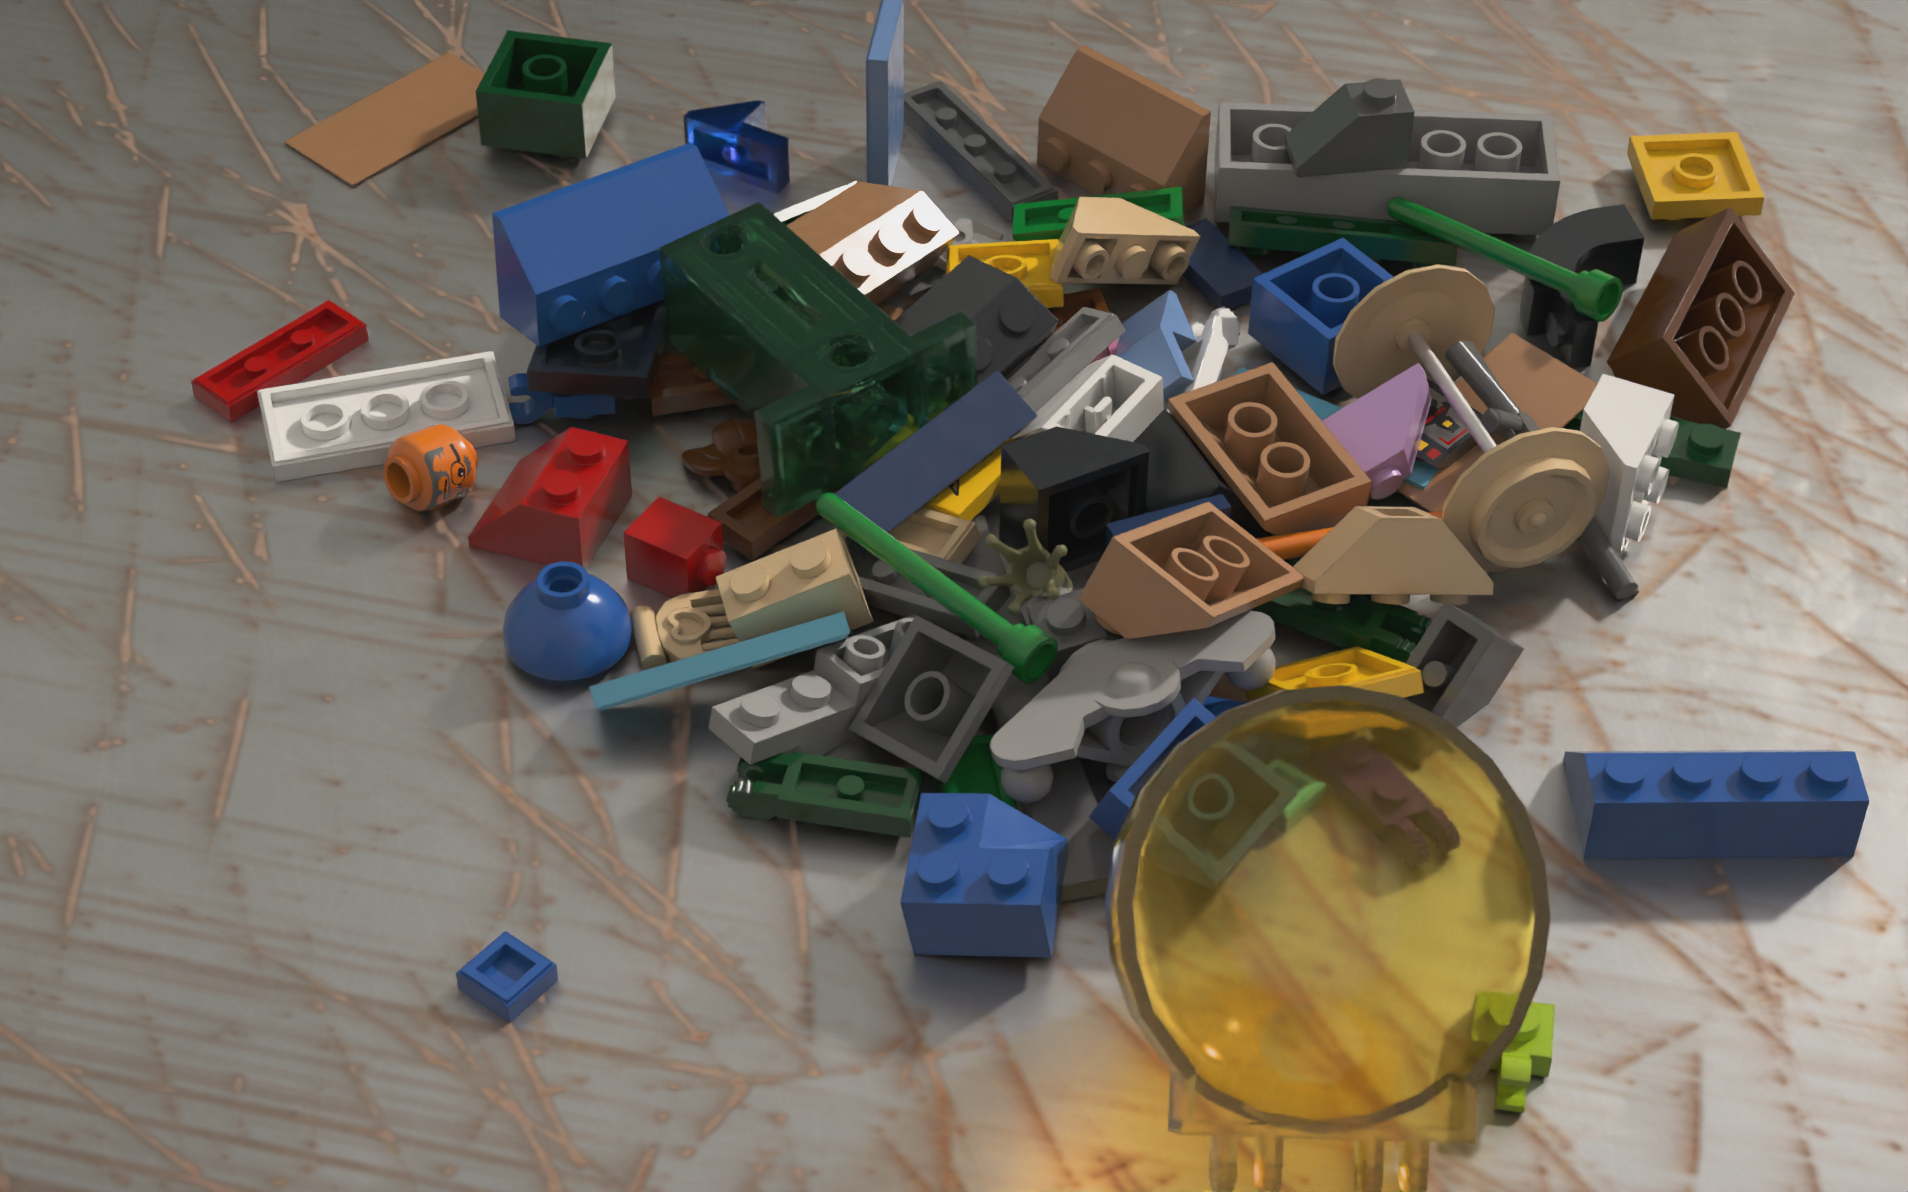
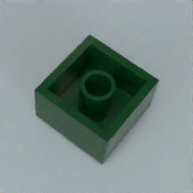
[475,30,616,159]

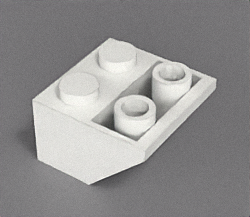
[1012,354,1164,442]
[1580,374,1679,558]

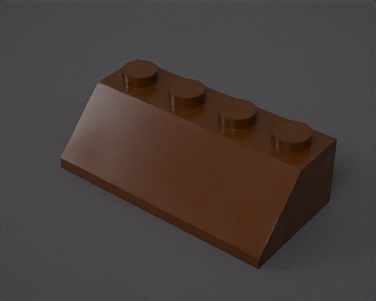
[1606,207,1795,429]

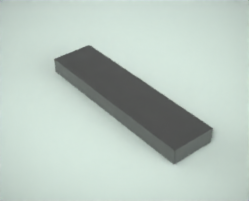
[904,81,1058,223]

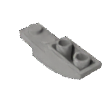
[708,614,915,765]

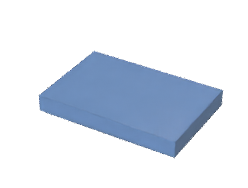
[866,0,904,186]

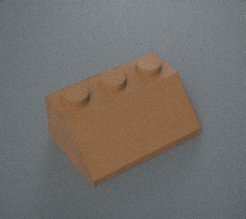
[1037,45,1211,216]
[747,182,960,331]
[1167,362,1372,535]
[1077,502,1304,639]

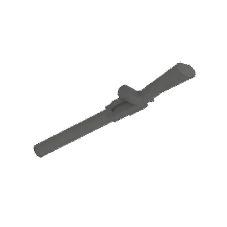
[1445,341,1639,600]

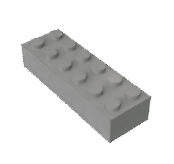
[1215,102,1560,237]

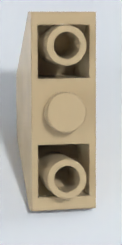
[1049,197,1201,284]
[1293,506,1494,605]

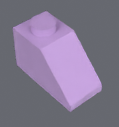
[1322,363,1432,501]

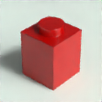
[623,496,727,598]

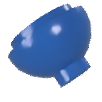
[503,561,632,681]

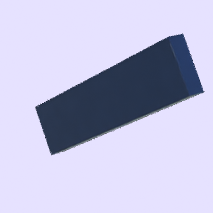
[835,370,1037,554]

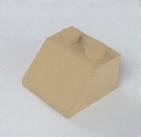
[716,528,873,669]

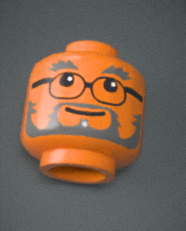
[383,424,478,512]

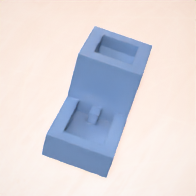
[1115,290,1197,401]

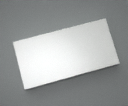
[257,351,516,483]

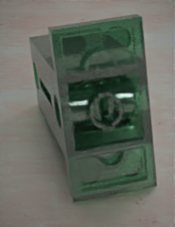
[659,202,978,518]

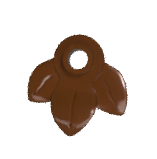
[681,418,803,492]

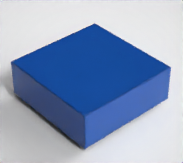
[456,931,559,1023]

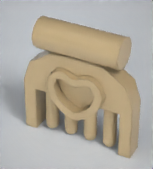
[630,589,739,670]

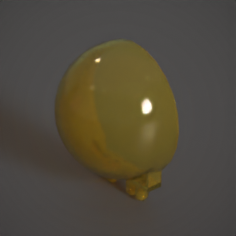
[1104,685,1551,1192]

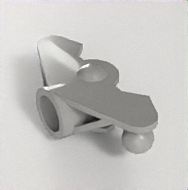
[990,610,1276,804]

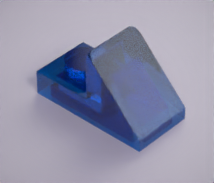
[684,100,790,194]

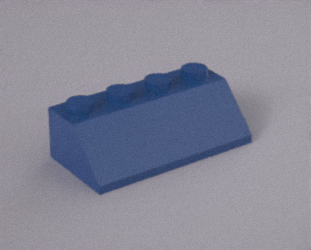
[492,143,734,347]
[1563,750,1869,859]

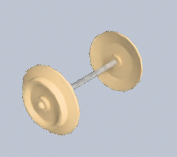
[1332,264,1610,572]

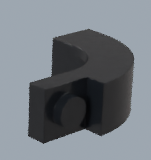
[1520,204,1645,368]

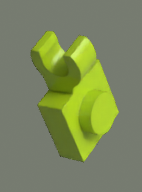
[1476,995,1555,1113]

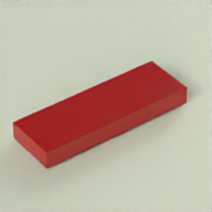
[191,300,369,423]

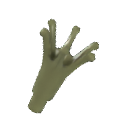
[977,519,1073,615]

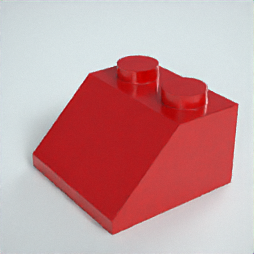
[468,427,632,570]

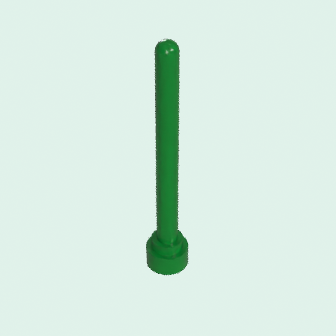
[1386,197,1623,322]
[816,493,1058,684]

